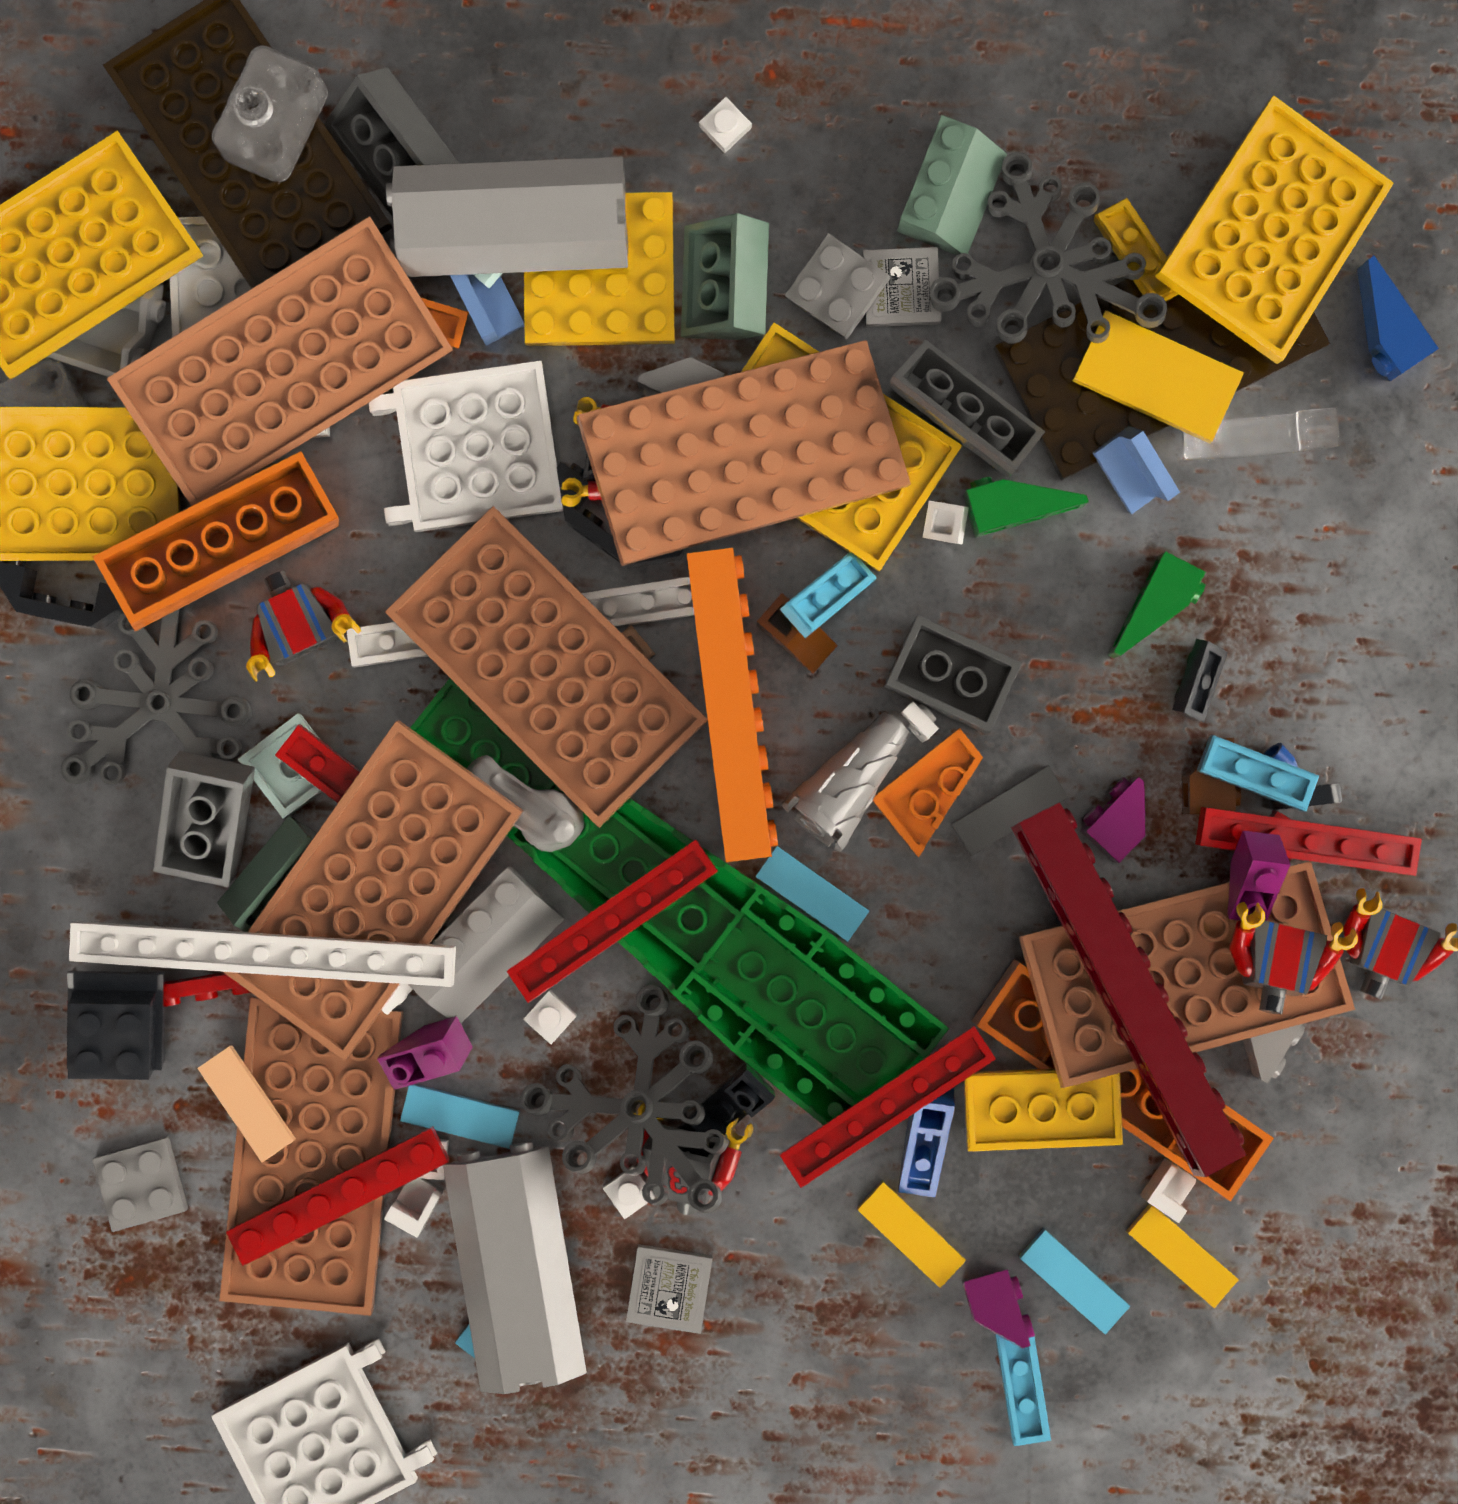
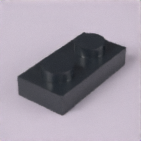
[1172,639,1228,723]

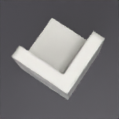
[1140,1158,1196,1223]
[384,1178,444,1237]

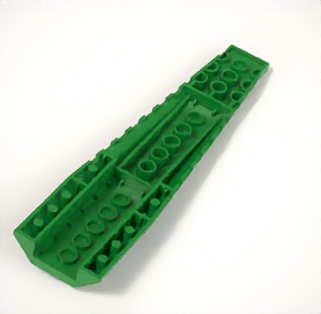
[410,678,949,1125]

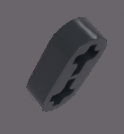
[1269,783,1342,810]

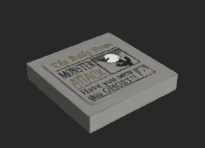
[862,247,941,327]
[626,1244,713,1334]

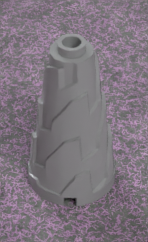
[782,711,910,852]

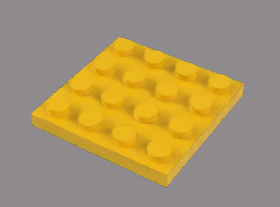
[524,192,675,346]

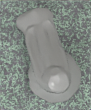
[466,755,584,852]

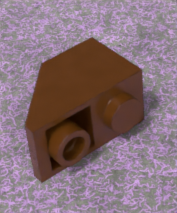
[756,593,838,674]
[1181,738,1241,814]

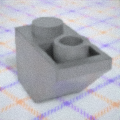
[637,357,725,397]
[1243,1024,1305,1084]

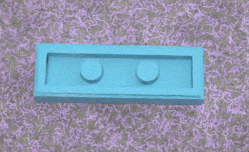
[780,552,877,638]
[1197,735,1319,811]
[755,846,869,942]
[400,1084,520,1149]
[1019,1228,1130,1335]
[995,1326,1051,1446]

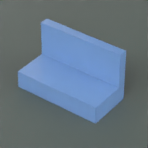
[450,274,524,346]
[1092,426,1180,514]

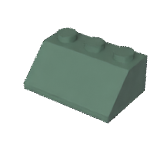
[897,115,1007,255]
[681,213,769,340]
[217,815,317,932]

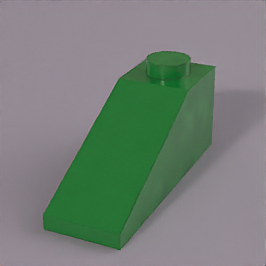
[963,477,1089,538]
[1107,551,1206,658]

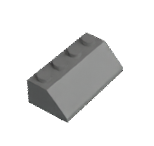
[408,866,565,1023]

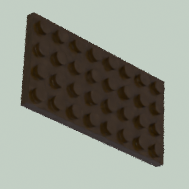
[103,0,393,289]
[994,279,1330,481]

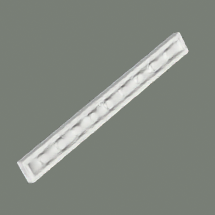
[347,577,694,668]
[69,921,456,987]

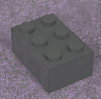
[883,615,1022,734]
[153,751,255,887]

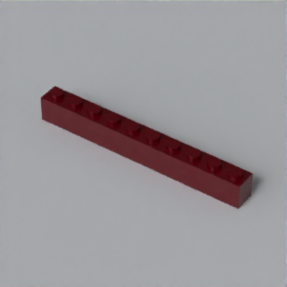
[1011,802,1246,1177]

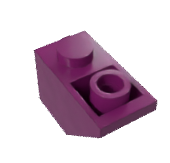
[1080,777,1146,863]
[1227,831,1291,921]
[377,1016,473,1090]
[962,1269,1035,1348]

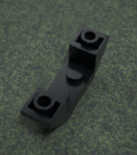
[557,462,684,569]
[0,561,124,630]
[678,1063,775,1138]

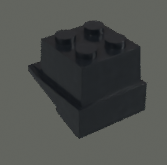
[67,971,165,1080]

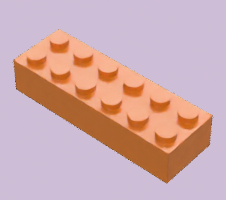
[92,451,339,631]

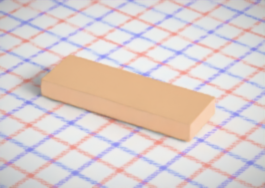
[197,1045,296,1162]

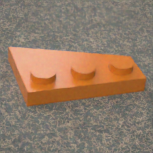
[873,728,983,858]

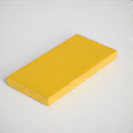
[1073,310,1244,444]
[964,1068,1123,1151]

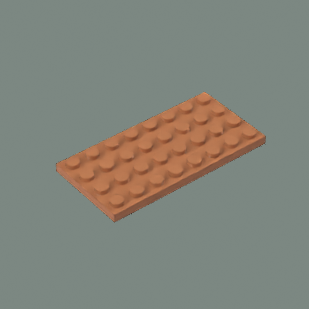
[106,216,453,506]
[577,340,911,566]
[385,506,708,828]
[224,720,524,1061]
[1019,861,1355,1088]
[219,996,403,1316]

